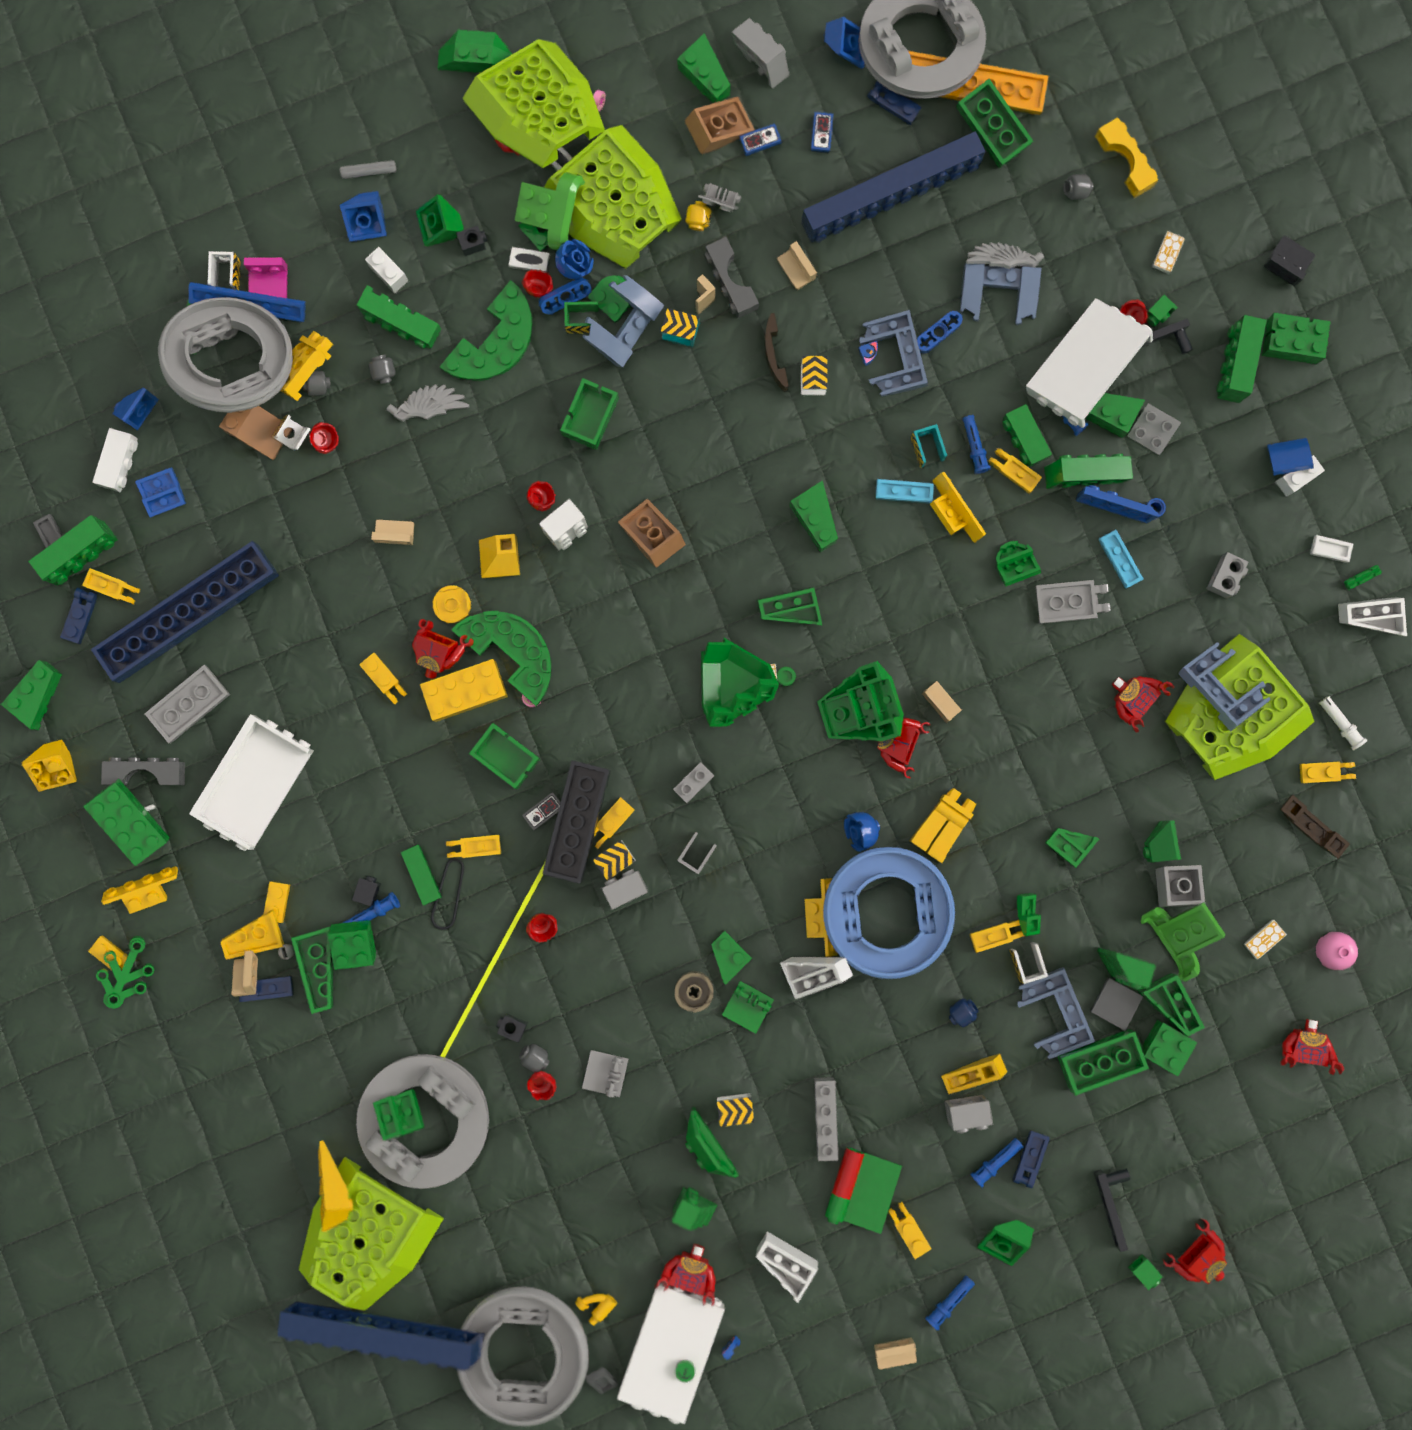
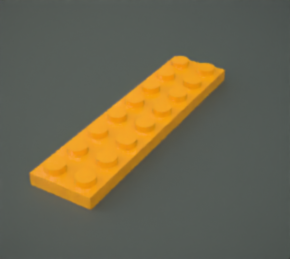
[908,51,1048,115]

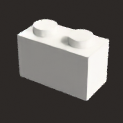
[365,247,408,293]
[1275,455,1325,497]

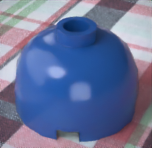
[555,239,594,279]
[844,812,880,852]

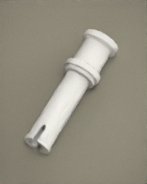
[1319,696,1367,750]

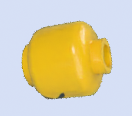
[685,201,711,231]

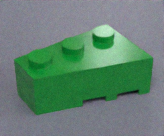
[677,33,730,104]
[789,481,838,552]
[1137,973,1205,1037]
[672,1187,718,1231]

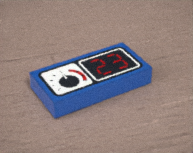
[811,112,833,153]
[740,124,781,156]

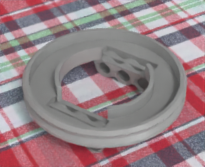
[859,0,986,98]
[158,297,293,413]
[357,1054,489,1188]
[457,1286,589,1426]

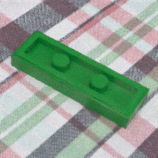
[401,845,442,906]

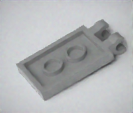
[1035,580,1111,624]

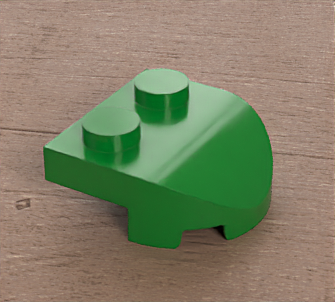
[588,276,632,322]
[996,541,1041,587]

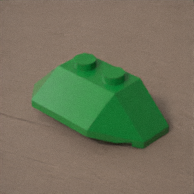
[438,30,512,73]
[685,1107,738,1178]

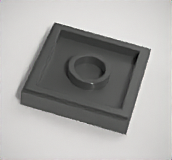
[1090,977,1143,1031]

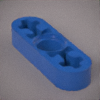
[539,278,591,314]
[917,311,962,353]

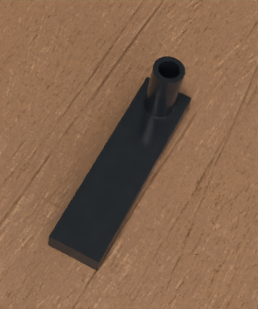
[1141,318,1193,355]
[1094,1169,1130,1252]

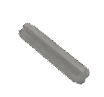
[340,160,396,178]

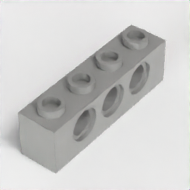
[814,1077,838,1161]

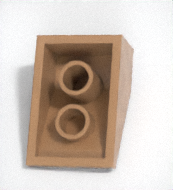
[685,97,755,154]
[219,406,293,461]
[618,499,686,568]

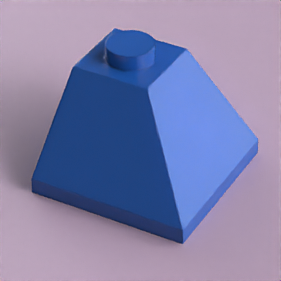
[825,17,864,68]
[340,191,387,242]
[113,388,159,431]

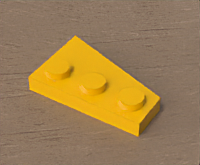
[220,909,284,959]

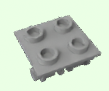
[698,183,741,212]
[1127,403,1181,455]
[582,1050,628,1097]

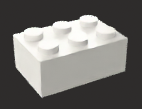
[539,499,588,551]

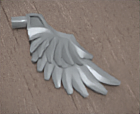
[966,242,1044,269]
[387,384,469,422]

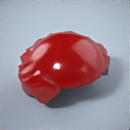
[522,269,553,298]
[1120,300,1148,325]
[309,422,339,454]
[526,481,555,511]
[526,913,558,943]
[527,1071,556,1100]

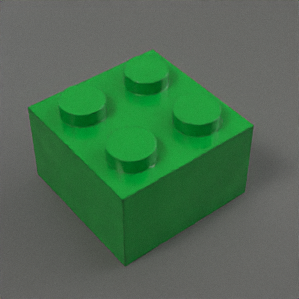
[328,920,376,970]
[1141,1020,1197,1076]

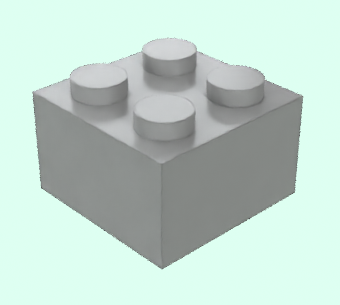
[1155,865,1205,907]
[602,869,648,909]
[944,1095,993,1133]

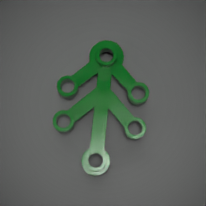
[96,936,154,1008]

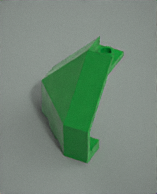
[701,638,779,727]

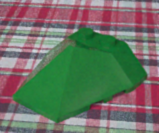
[817,661,904,741]

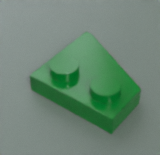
[1045,828,1099,868]
[711,931,752,985]

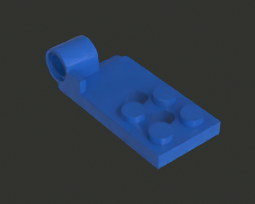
[1075,485,1166,524]

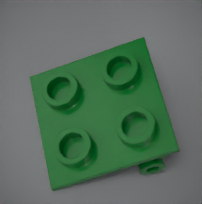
[722,981,774,1034]

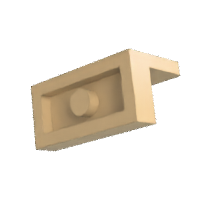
[777,241,817,290]
[696,274,715,314]
[371,520,414,545]
[922,681,961,723]
[232,950,258,997]
[874,1338,917,1369]

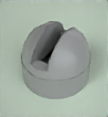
[278,944,295,960]

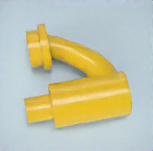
[575,1294,618,1326]

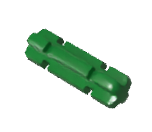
[1344,565,1382,590]

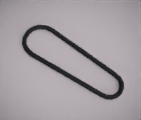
[431,858,464,930]

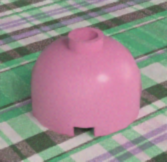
[1316,932,1358,970]

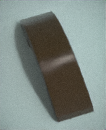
[765,313,789,392]
[1280,794,1350,859]

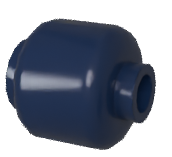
[949,998,979,1028]

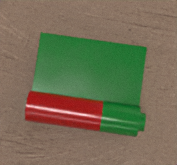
[825,1147,902,1234]

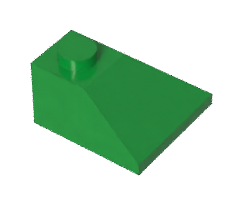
[416,194,464,246]
[1143,820,1181,862]
[977,1220,1034,1266]

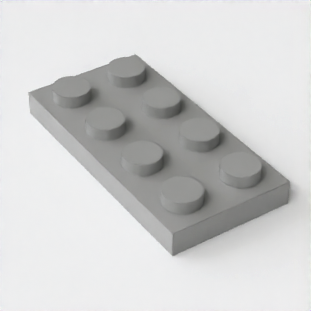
[145,665,230,744]

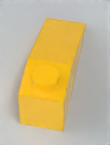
[941,1054,1007,1094]

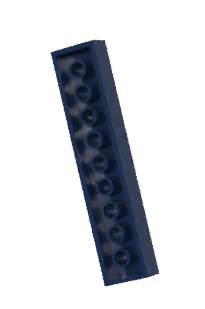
[801,131,985,243]
[91,541,279,683]
[278,1301,484,1371]

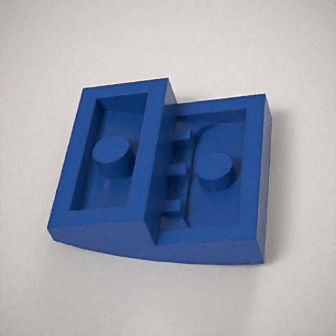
[1267,438,1314,475]
[135,467,186,517]

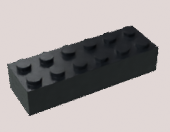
[542,760,611,884]

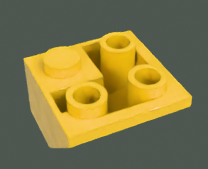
[479,534,520,578]
[22,740,77,792]

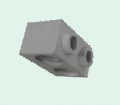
[1206,552,1248,599]
[673,762,714,803]

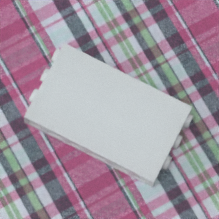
[1026,298,1153,428]
[189,714,314,851]
[617,1280,725,1424]

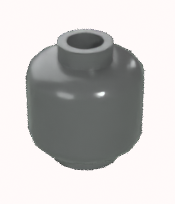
[1063,174,1093,200]
[368,354,396,384]
[302,371,330,396]
[519,1043,549,1073]

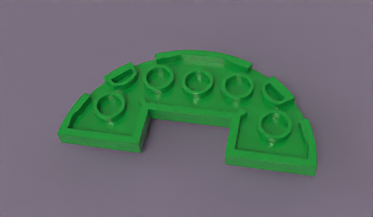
[440,280,532,381]
[451,611,551,707]

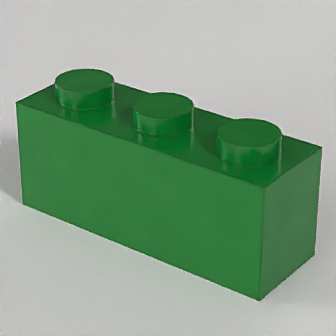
[1002,404,1052,468]

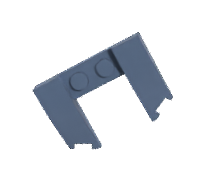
[960,263,1041,325]
[583,275,665,367]
[859,310,928,396]
[1178,642,1270,731]
[1018,967,1095,1059]

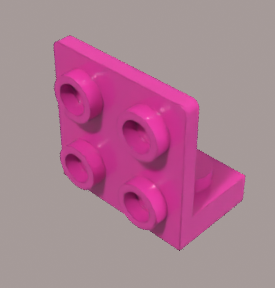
[244,258,288,298]

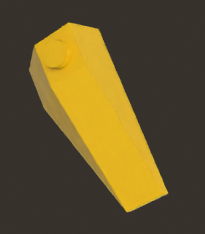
[318,1141,353,1232]

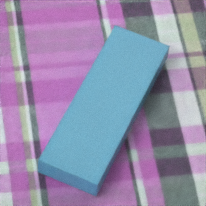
[875,479,934,503]
[1098,530,1143,589]

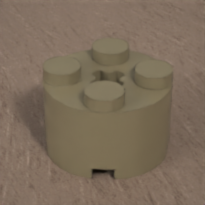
[675,971,714,1012]

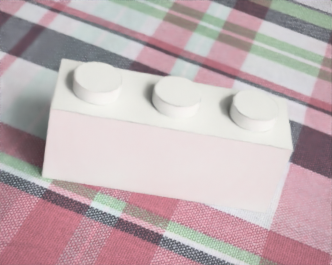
[92,428,138,492]

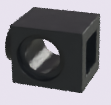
[457,225,488,256]
[352,875,381,906]
[496,1014,528,1043]

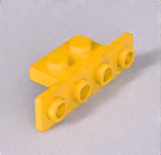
[930,472,986,543]
[101,866,178,914]
[805,878,837,957]

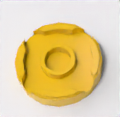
[433,586,471,624]

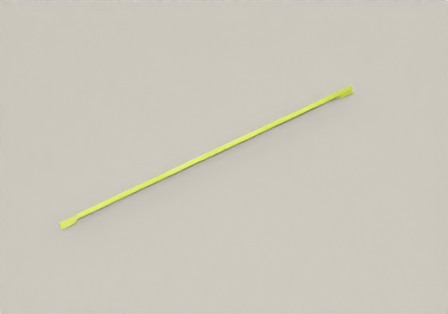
[440,861,546,1058]

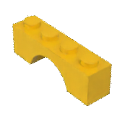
[1095,117,1158,198]

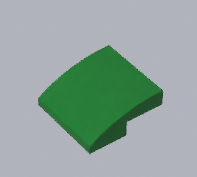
[373,1089,425,1141]

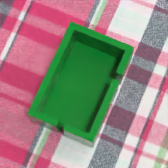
[1262,313,1330,364]
[560,378,619,450]
[469,723,541,789]

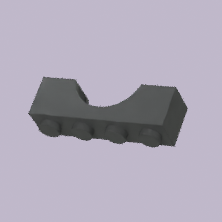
[704,237,759,319]
[101,758,185,785]

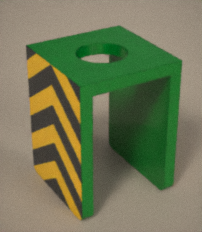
[564,301,599,334]

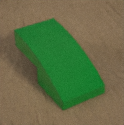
[1017,893,1041,936]

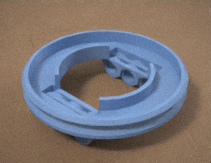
[823,847,955,979]

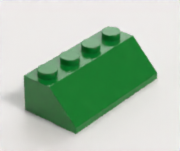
[1097,948,1156,990]

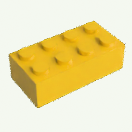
[420,659,508,722]

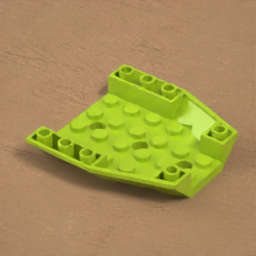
[463,39,605,168]
[544,125,682,269]
[1165,634,1314,780]
[299,1157,444,1311]

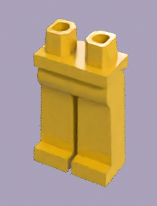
[280,331,333,401]
[909,788,976,863]

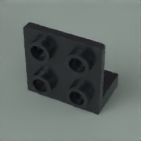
[1263,236,1315,287]

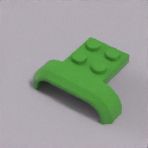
[515,172,585,250]
[1141,902,1225,982]

